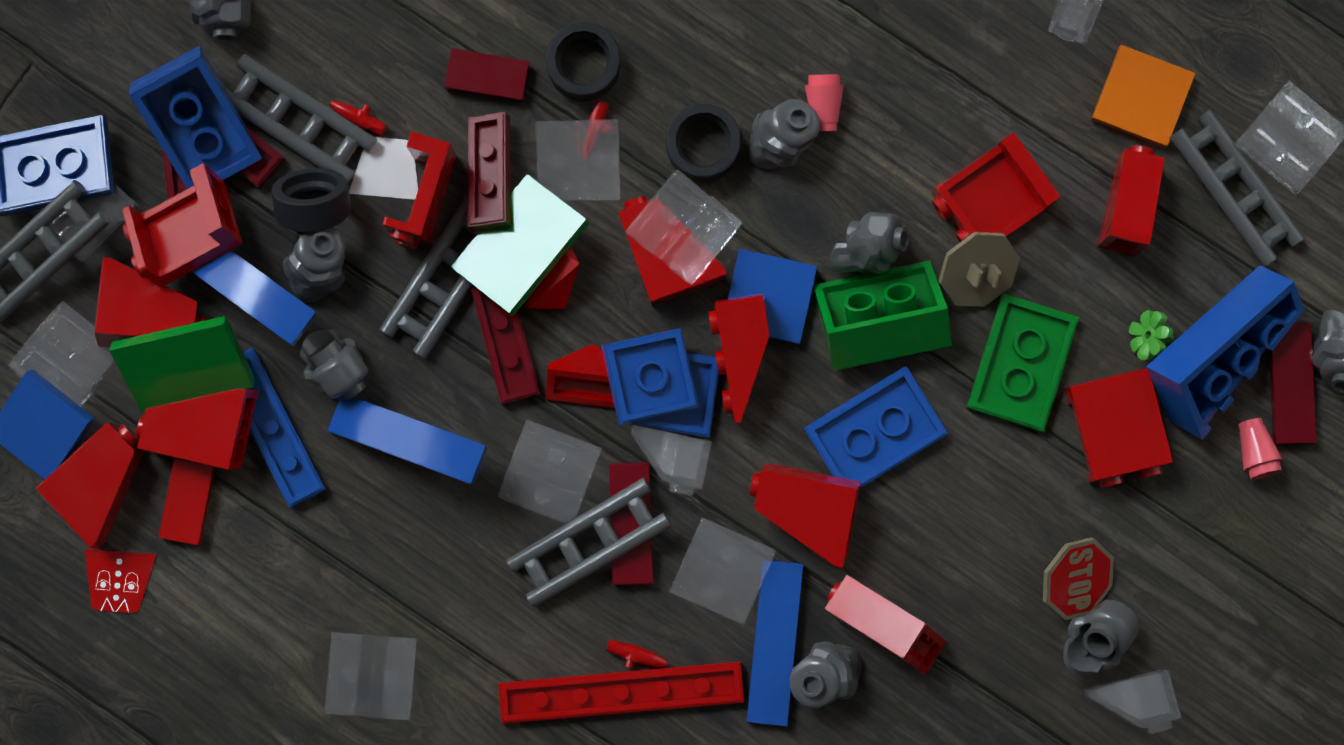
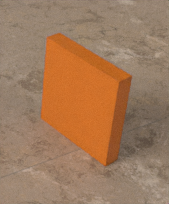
[1091,45,1195,148]

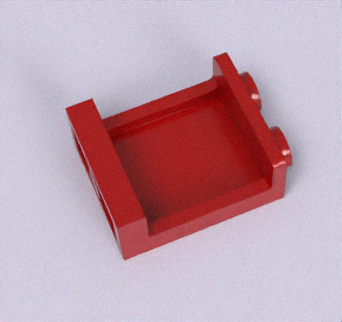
[382,131,457,250]
[931,132,1061,243]
[122,163,243,288]
[1064,368,1173,488]

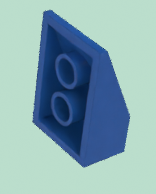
[129,45,262,189]

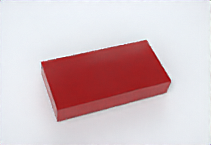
[159,459,216,545]

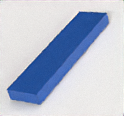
[243,347,327,508]
[746,560,803,726]

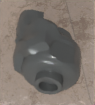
[188,0,251,41]
[747,99,820,169]
[829,212,909,274]
[283,228,347,303]
[1312,309,1344,394]
[300,330,368,400]
[1063,600,1140,675]
[790,641,862,709]

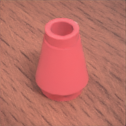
[805,74,844,131]
[1238,418,1283,480]

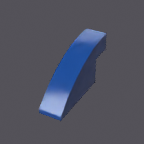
[191,250,318,346]
[327,395,488,485]

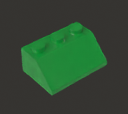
[813,260,952,371]

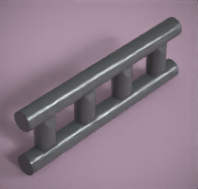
[225,54,377,184]
[1170,110,1305,267]
[0,180,110,324]
[379,196,480,359]
[506,478,672,608]

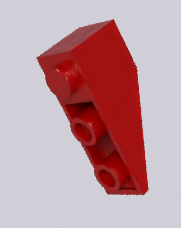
[709,293,770,423]

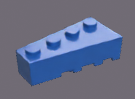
[1146,265,1305,440]

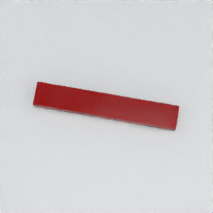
[498,661,744,724]

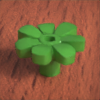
[1129,310,1174,361]

